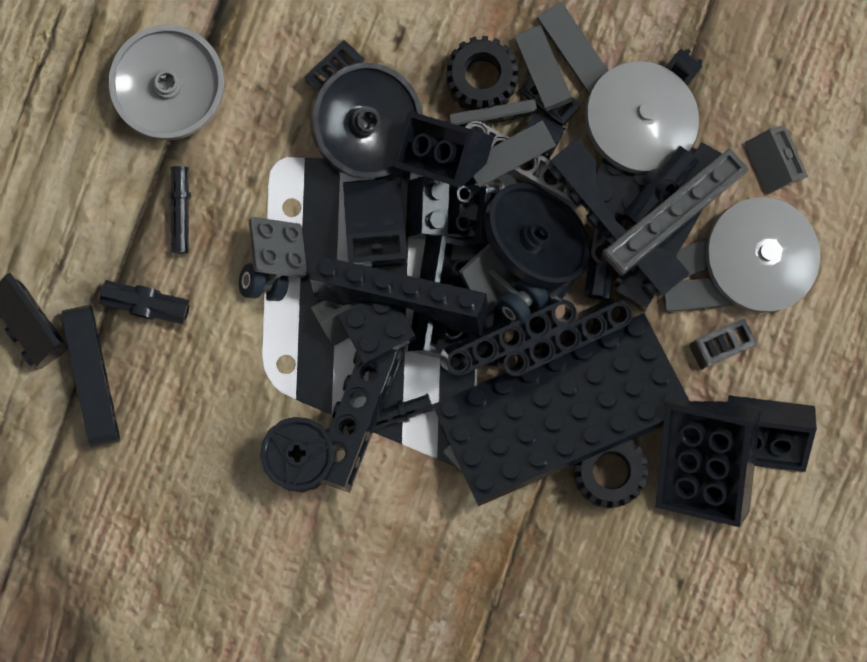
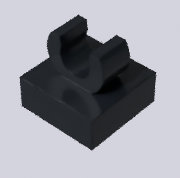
[665,49,703,86]

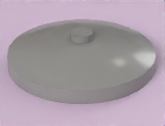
[109,25,225,140]
[585,61,699,174]
[705,197,820,313]

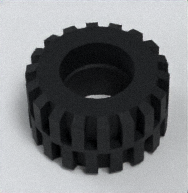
[446,36,518,111]
[573,440,649,508]

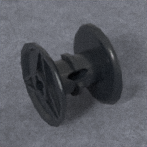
[260,417,336,493]

